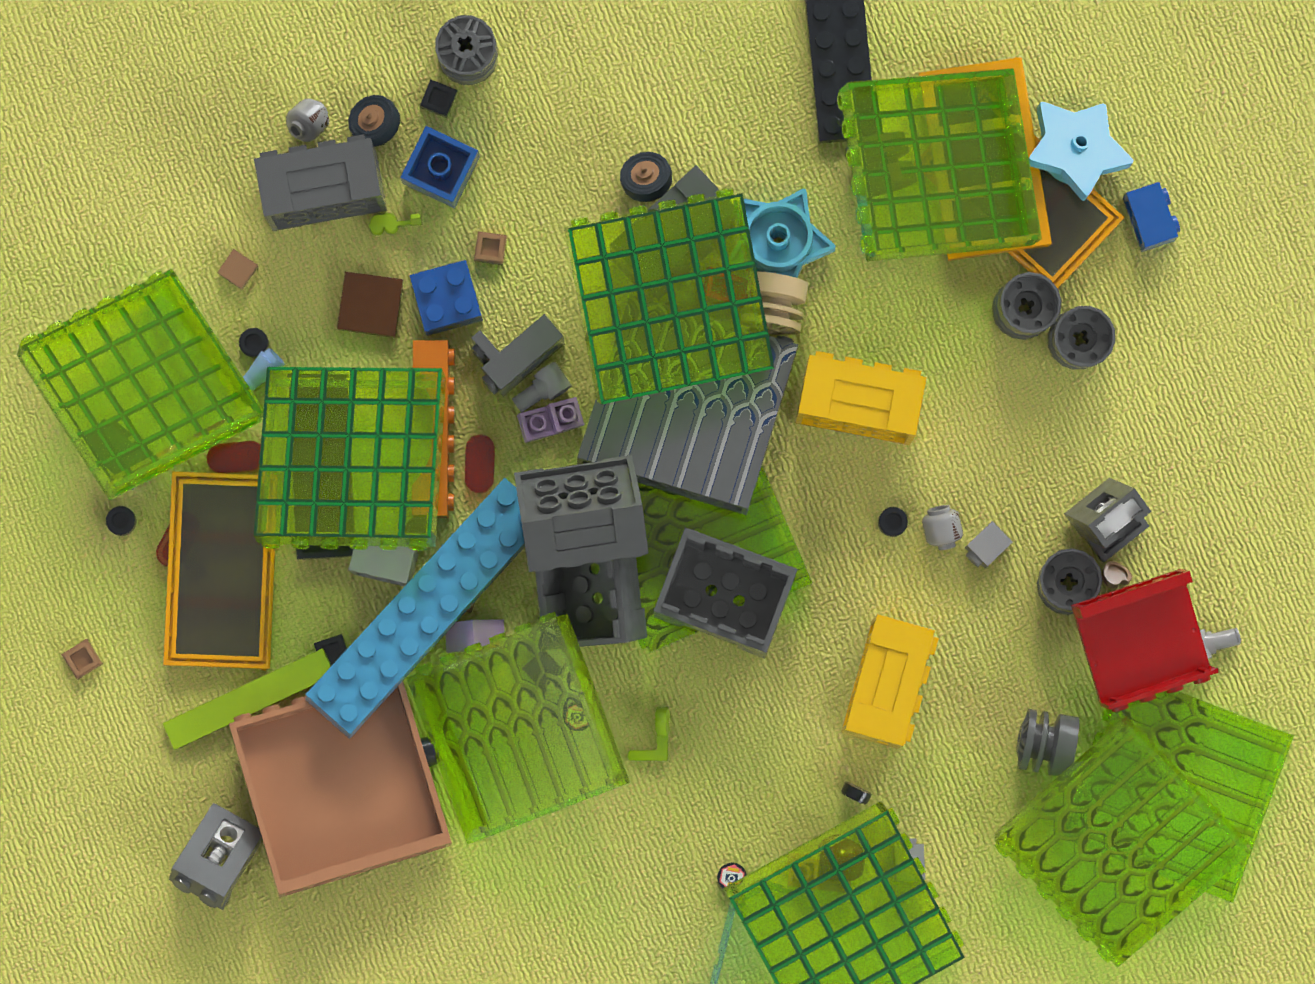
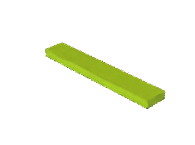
[162,648,331,750]

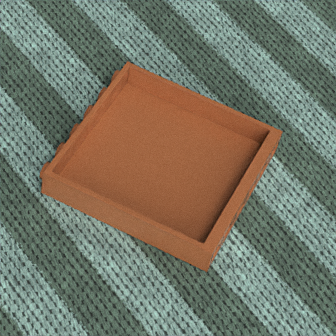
[229,681,452,898]

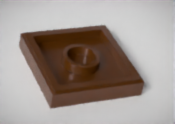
[337,271,403,338]

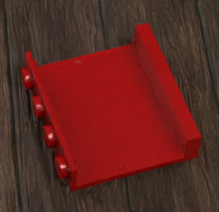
[1071,569,1219,712]

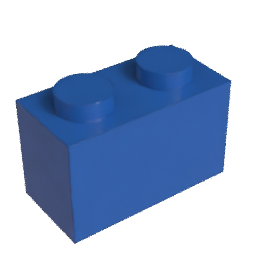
[1123,182,1180,252]

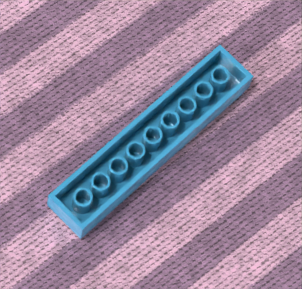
[305,478,525,739]

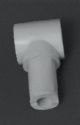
[512,362,572,413]
[1200,628,1241,659]

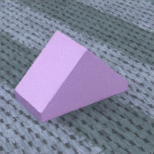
[445,620,505,653]

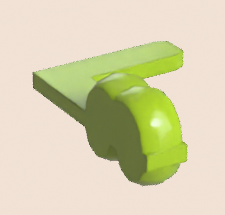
[369,212,423,236]
[628,707,670,761]

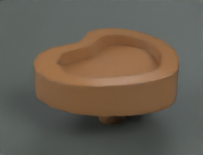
[1102,561,1132,589]

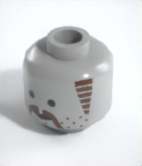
[286,99,329,142]
[922,505,963,550]

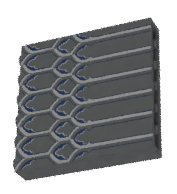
[577,294,798,515]

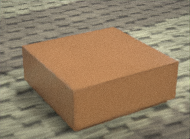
[474,231,507,265]
[217,249,259,290]
[61,639,103,680]

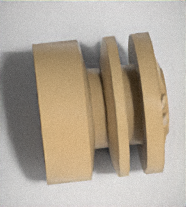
[740,272,809,335]

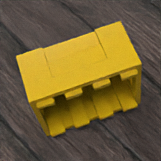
[795,351,927,445]
[841,614,939,749]

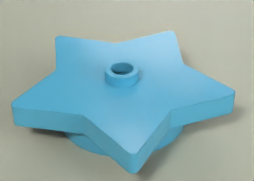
[1026,102,1134,201]
[728,189,836,278]

